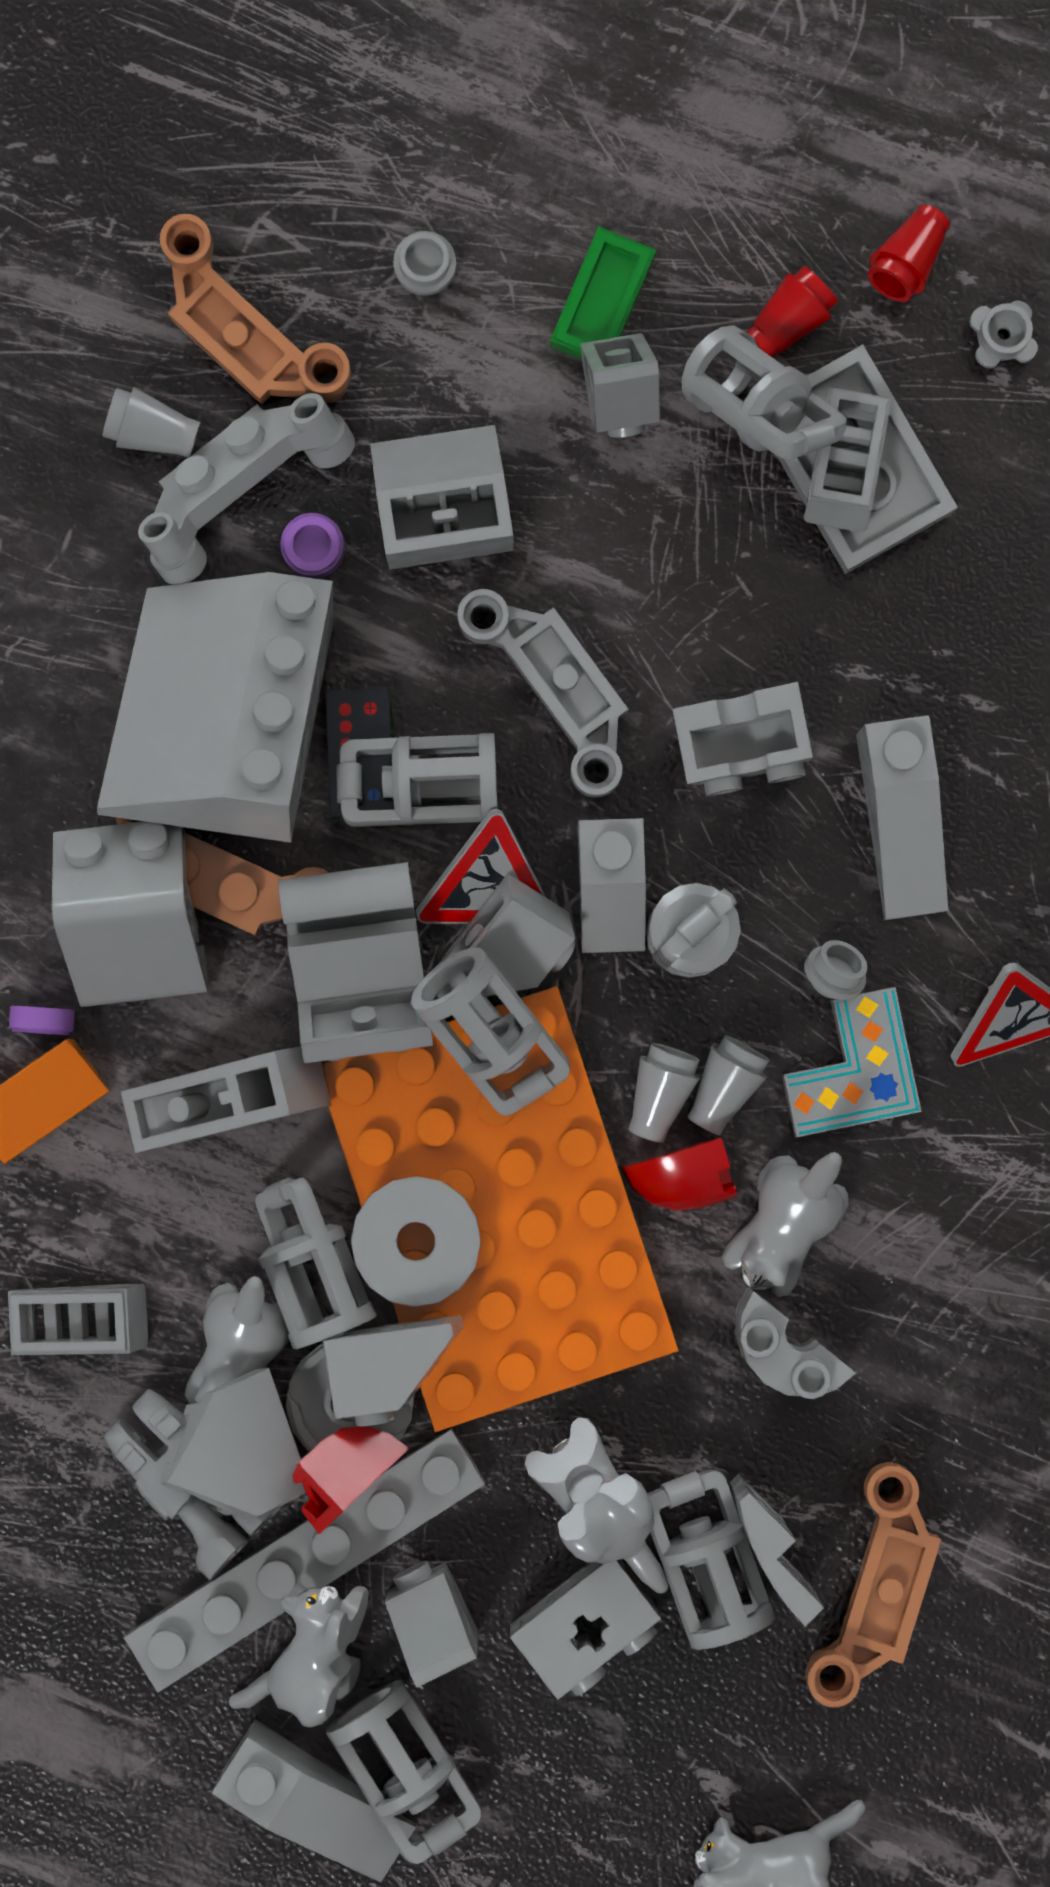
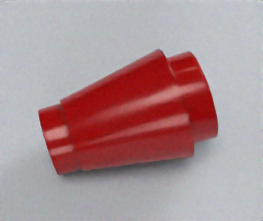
[867,204,950,302]
[746,266,839,358]

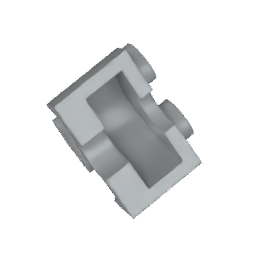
[673,682,813,796]
[735,1286,856,1399]

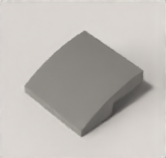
[730,1474,824,1627]

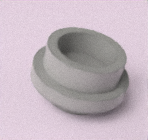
[393,231,456,296]
[804,940,867,1000]

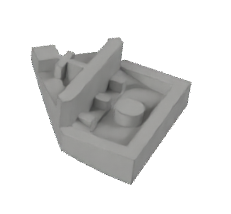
[160,1368,306,1518]

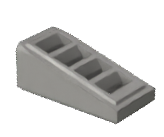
[804,387,892,532]
[8,1284,149,1355]

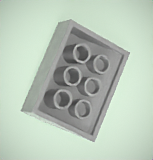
[97,572,334,843]

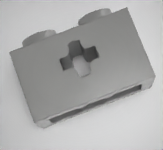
[510,1559,661,1700]

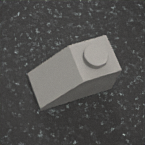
[580,333,660,438]
[577,818,646,953]
[436,873,575,998]
[323,1314,464,1427]
[385,1561,479,1688]

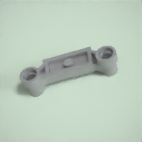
[138,393,355,585]
[457,589,629,798]

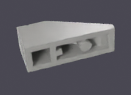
[856,715,948,921]
[121,1046,332,1153]
[212,1719,416,1882]

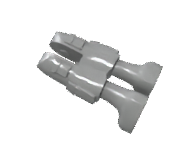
[103,1389,286,1580]

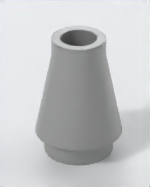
[102,387,200,458]
[687,1035,769,1135]
[628,1043,700,1143]

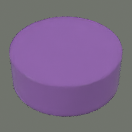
[280,513,345,579]
[9,1006,75,1035]

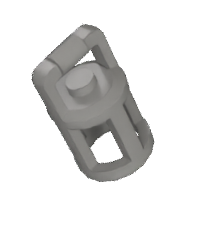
[682,325,846,459]
[336,733,498,827]
[645,883,741,978]
[410,947,570,1115]
[255,1178,377,1350]
[648,1469,776,1650]
[326,1680,481,1864]

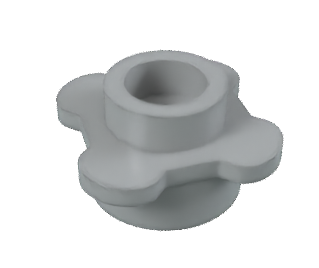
[970,301,1038,368]

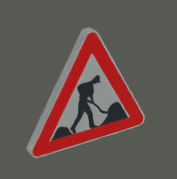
[416,809,546,924]
[951,963,1050,1067]

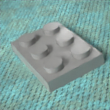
[777,345,958,574]

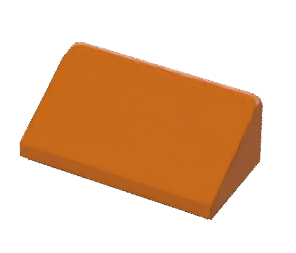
[0,1039,110,1164]

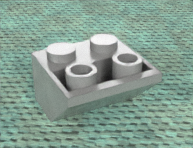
[370,425,514,570]

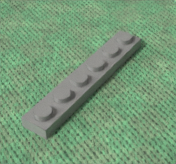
[124,1427,486,1693]

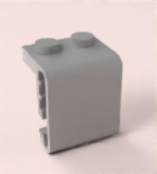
[52,821,209,1007]
[278,862,433,1064]

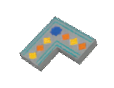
[782,987,922,1137]

